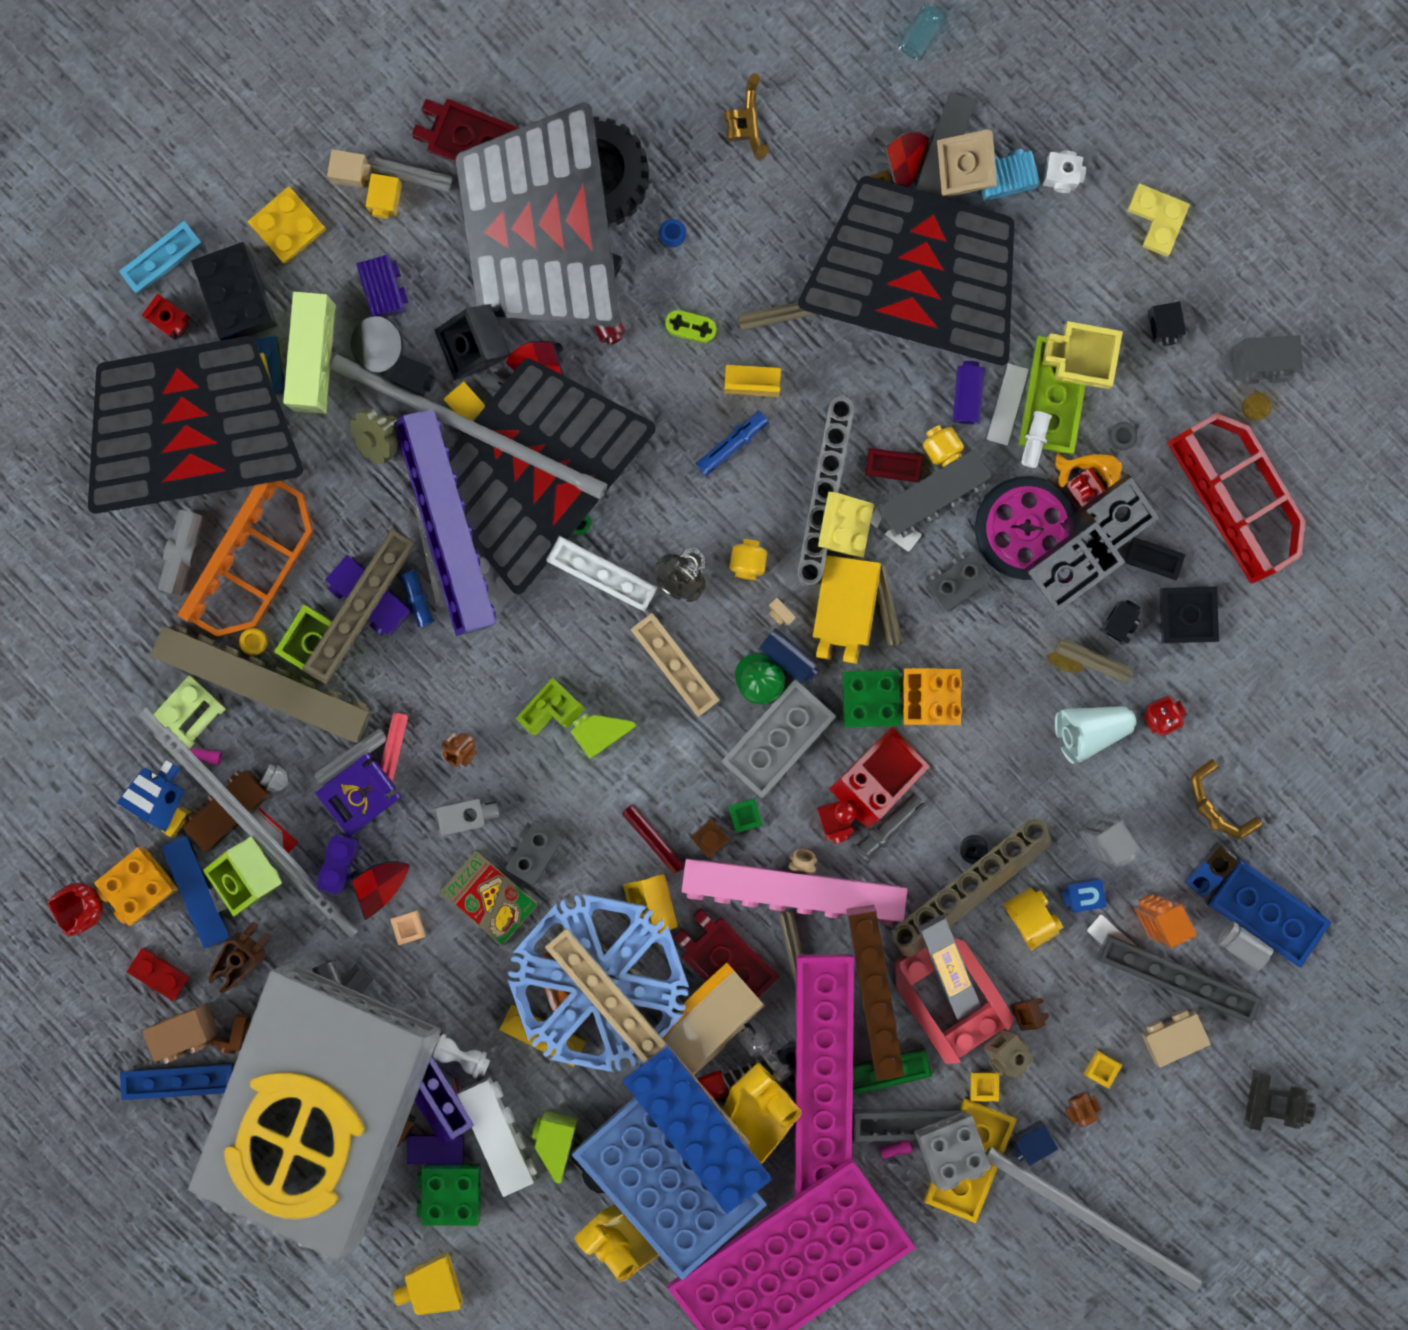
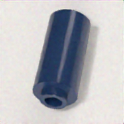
[758,628,819,684]

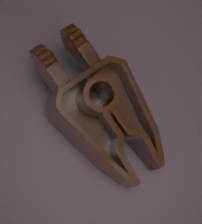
[209,921,272,993]

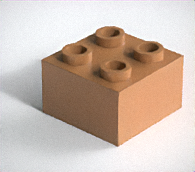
[142,1003,219,1064]

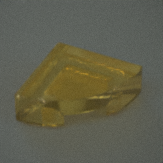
[1046,652,1083,673]

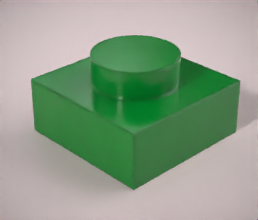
[728,798,763,833]

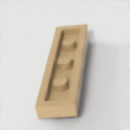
[630,613,720,717]

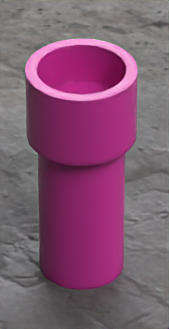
[190,748,222,765]
[880,1140,913,1159]

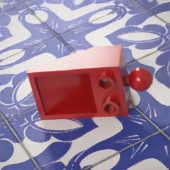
[828,727,930,828]

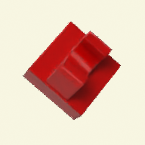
[1066,467,1106,506]

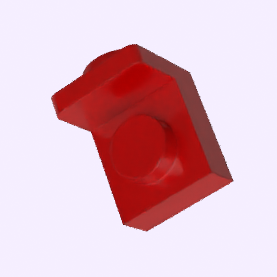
[817,801,854,844]

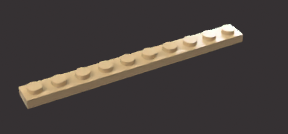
[545,928,750,1146]

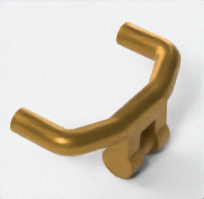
[724,73,769,161]
[1191,758,1263,839]

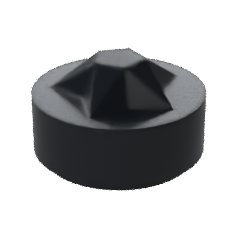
[960,835,988,864]

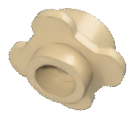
[789,849,817,874]

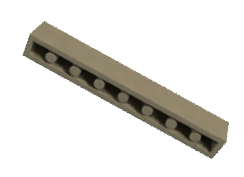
[150,623,372,743]

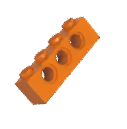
[1134,894,1197,948]

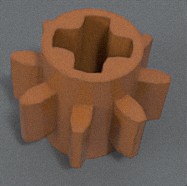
[441,732,477,767]
[1065,1092,1102,1127]

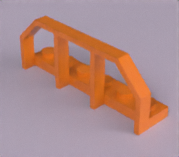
[177,481,314,637]

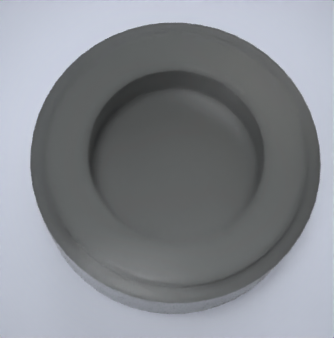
[1108,422,1137,451]

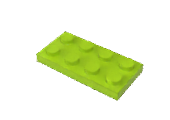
[1018,336,1086,455]

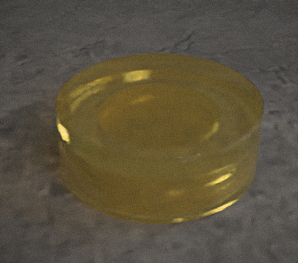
[1242,392,1271,421]

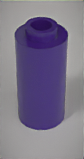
[952,361,985,425]

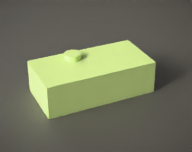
[283,292,336,414]

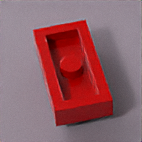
[127,947,190,1001]

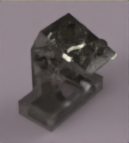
[1243,1069,1316,1131]

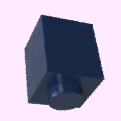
[1012,1120,1058,1166]

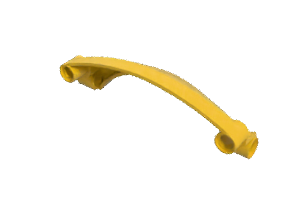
[574,1063,802,1282]

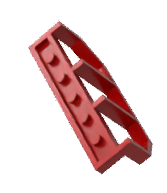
[1167,413,1305,584]

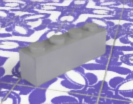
[1078,816,1140,866]

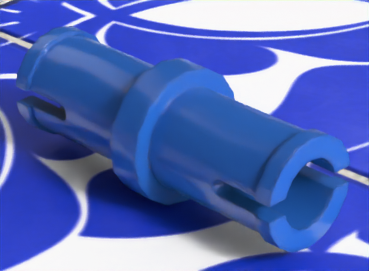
[399,570,435,628]

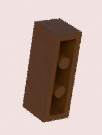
[183,770,272,852]

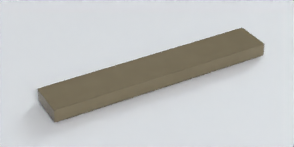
[302,528,416,684]

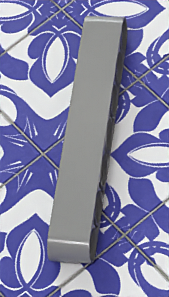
[797,396,854,586]

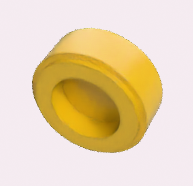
[239,628,268,656]

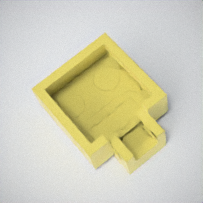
[1042,321,1123,389]

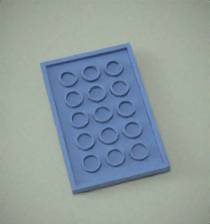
[571,1097,767,1280]

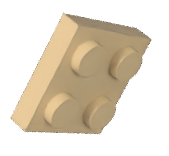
[937,129,997,197]

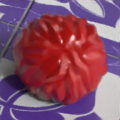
[47,882,103,937]

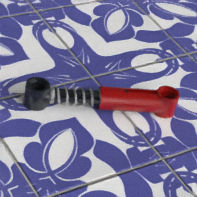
[696,1042,796,1101]

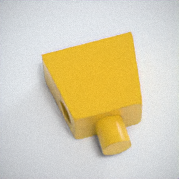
[393,1251,463,1315]

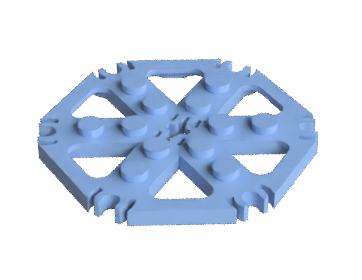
[508,893,689,1072]

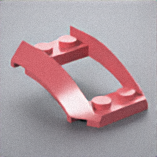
[894,937,1015,1064]

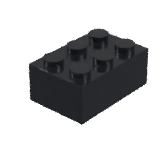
[191,242,278,341]

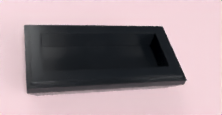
[1125,537,1186,581]

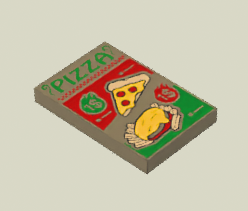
[440,850,539,947]

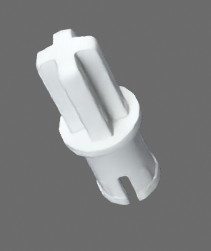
[1021,411,1052,468]

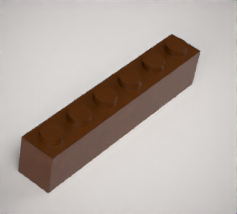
[847,905,904,1081]

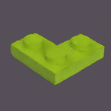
[515,677,586,737]

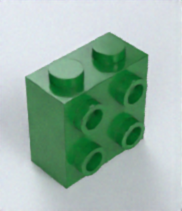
[841,670,904,728]
[417,1164,481,1226]

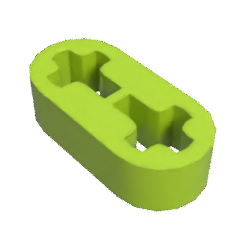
[665,310,717,344]

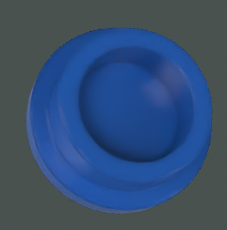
[659,219,686,247]

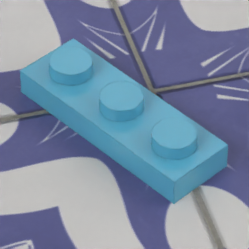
[119,221,203,295]

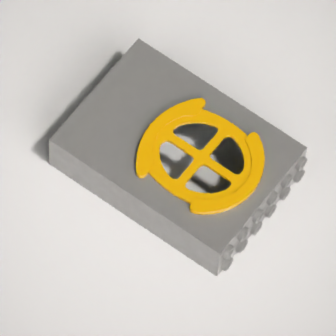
[188,963,442,1261]

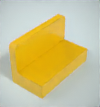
[724,365,781,397]
[623,874,678,932]

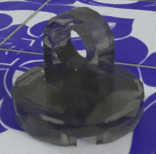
[653,547,706,602]

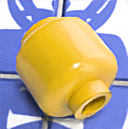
[923,425,964,468]
[729,539,768,581]

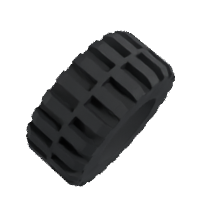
[593,116,649,228]

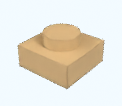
[768,598,796,626]

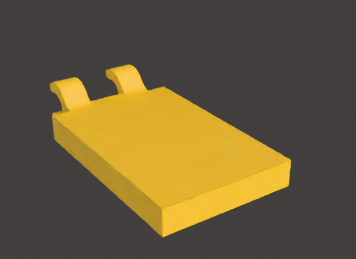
[813,555,881,664]

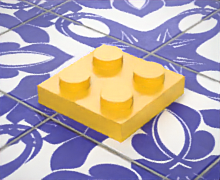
[247,186,327,265]

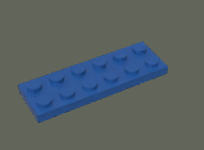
[622,1044,772,1214]

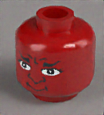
[1143,696,1187,737]

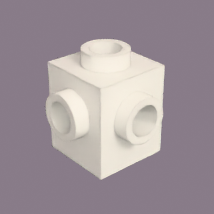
[1042,150,1086,193]

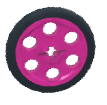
[975,476,1076,580]

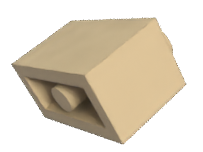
[1141,1009,1211,1067]

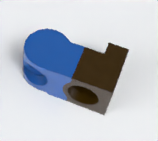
[1185,842,1239,898]

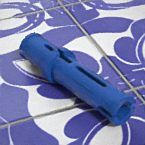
[695,410,769,477]

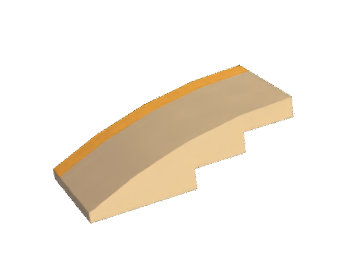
[662,963,764,1075]

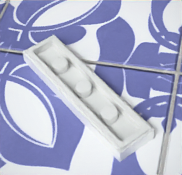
[546,536,658,612]

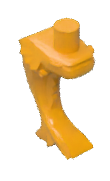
[1054,452,1122,489]

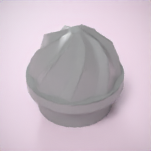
[259,764,288,791]

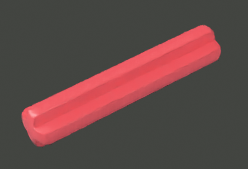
[381,712,408,794]

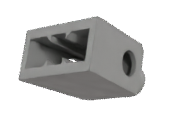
[433,799,499,836]

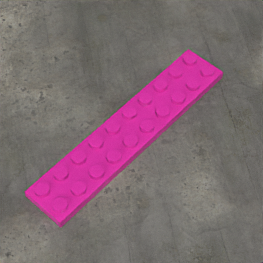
[794,954,854,1197]

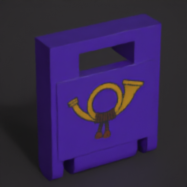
[316,752,402,837]

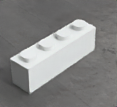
[457,1076,538,1197]

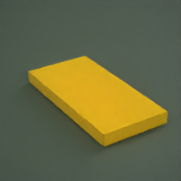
[923,1097,1017,1223]

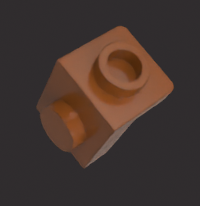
[212,1012,251,1054]

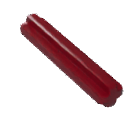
[622,805,684,874]

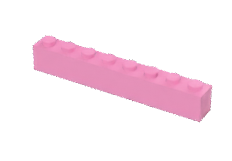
[682,858,908,926]

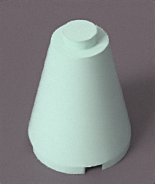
[1055,706,1137,764]

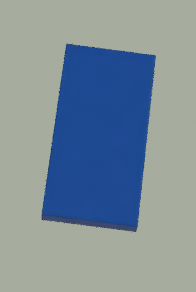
[1207,859,1331,968]

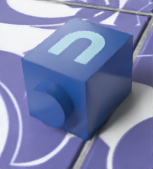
[1062,878,1107,913]

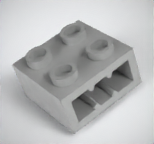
[914,1111,991,1190]

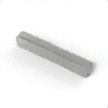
[371,158,453,192]
[314,729,387,786]

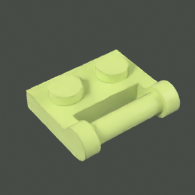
[153,675,227,749]

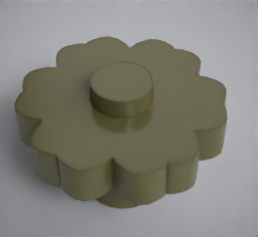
[350,408,398,464]

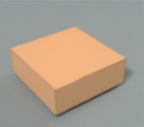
[390,910,426,946]

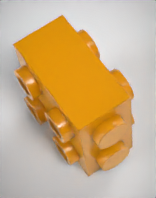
[903,668,962,725]
[94,846,178,926]

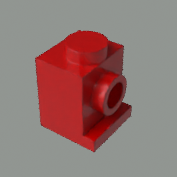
[141,293,190,339]

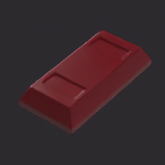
[865,448,924,483]

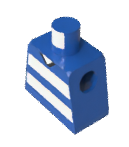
[117,760,184,832]

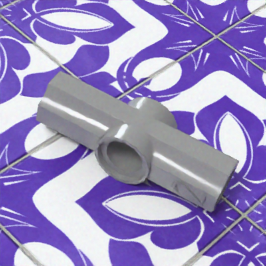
[157,509,204,596]

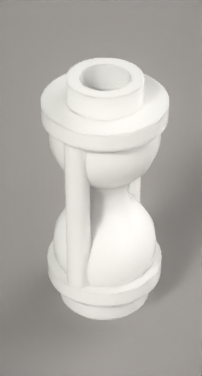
[432,1034,490,1079]

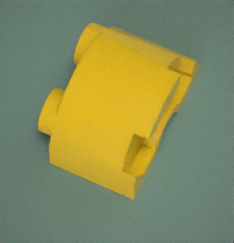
[1003,887,1064,951]

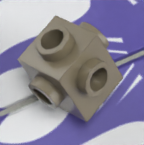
[983,1030,1034,1078]

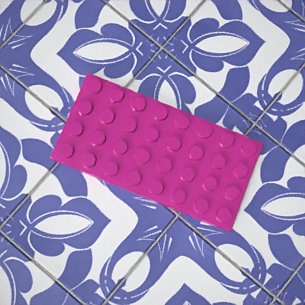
[667,1157,916,1330]

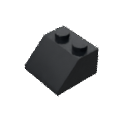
[434,304,511,381]

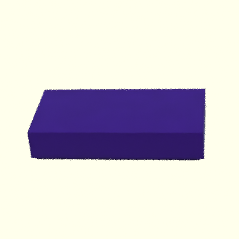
[407,1135,464,1164]

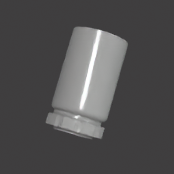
[1217,921,1273,971]

